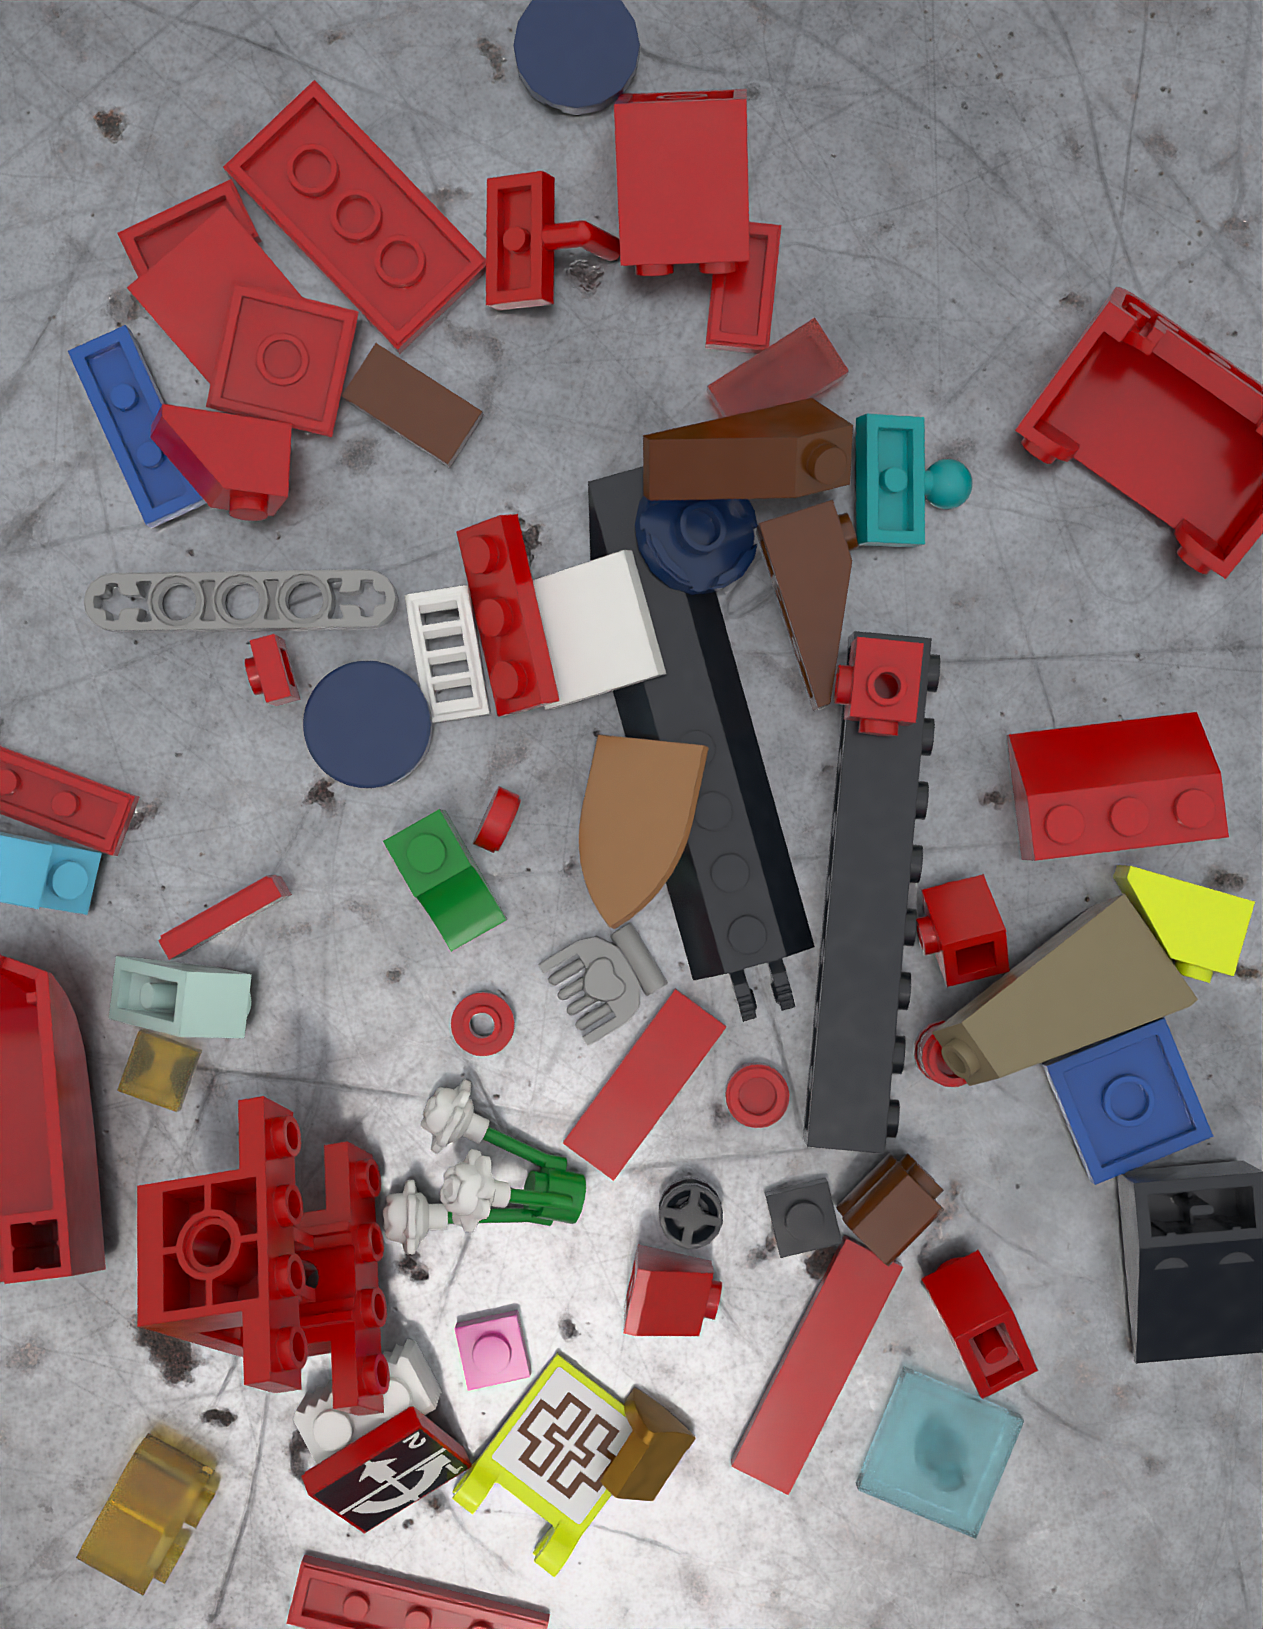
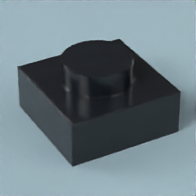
[764,1178,842,1258]

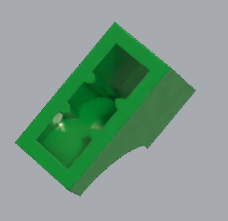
[383,809,508,952]

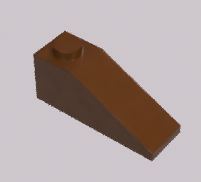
[643,398,853,500]
[756,500,858,711]

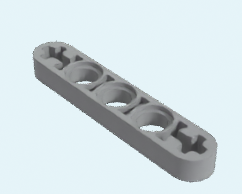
[84,569,399,633]

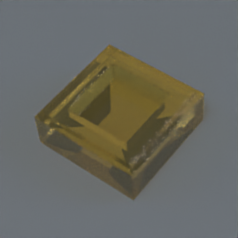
[117,1029,202,1112]

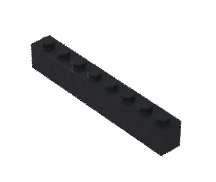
[803,631,941,1154]

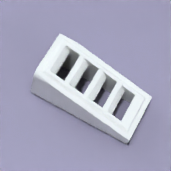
[405,586,490,723]

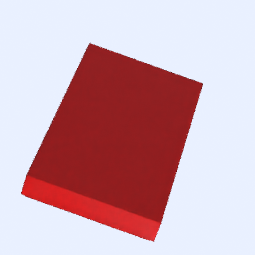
[223,80,486,354]

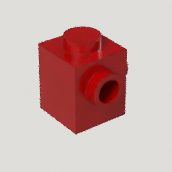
[834,637,924,736]
[916,874,1010,987]

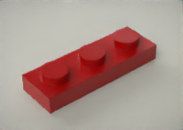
[456,514,560,717]

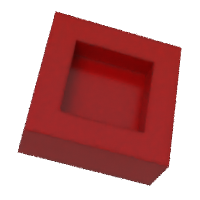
[245,634,301,706]

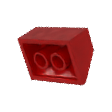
[1006,712,1229,861]

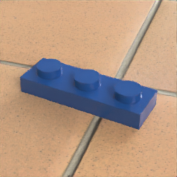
[68,325,207,529]

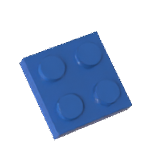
[1042,1017,1214,1185]

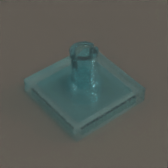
[856,1366,1024,1539]

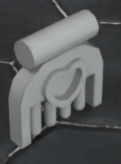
[538,922,668,1047]

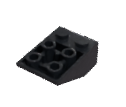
[1117,1161,1263,1364]

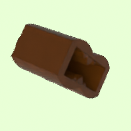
[836,1153,944,1266]

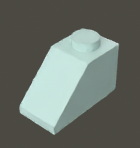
[109,956,252,1038]

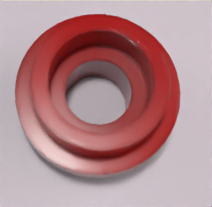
[451,992,515,1056]

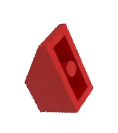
[150,404,292,521]
[623,1244,722,1336]
[921,1249,1038,1399]

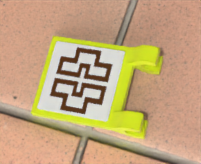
[452,1353,633,1577]

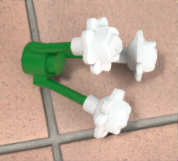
[383,1079,586,1254]

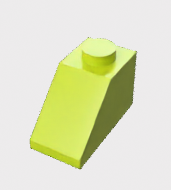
[1113,865,1255,983]

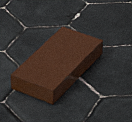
[341,343,484,468]

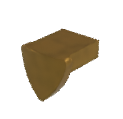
[600,1388,696,1501]

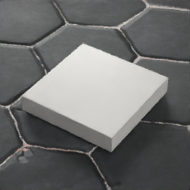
[533,550,666,710]

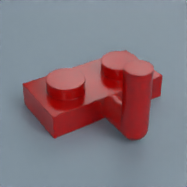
[486,171,620,311]

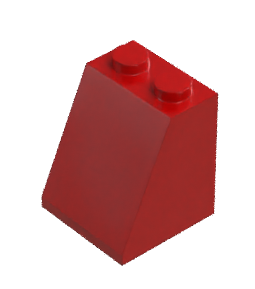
[614,89,750,276]

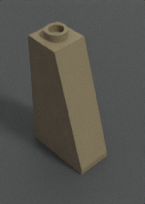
[932,893,1198,1086]

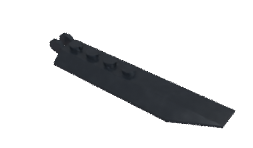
[588,466,815,1022]

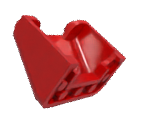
[1015,287,1263,579]

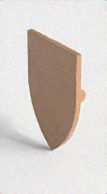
[579,735,709,929]

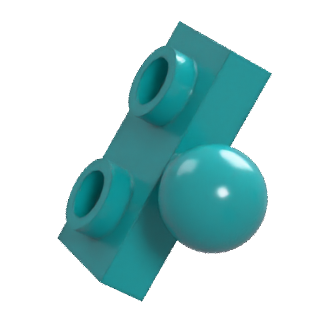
[856,414,973,547]

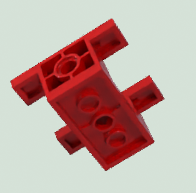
[137,1096,390,1416]

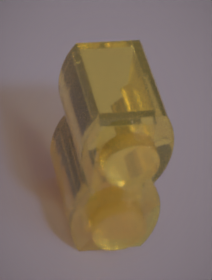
[76,1433,216,1596]

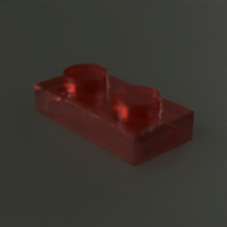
[707,318,849,417]

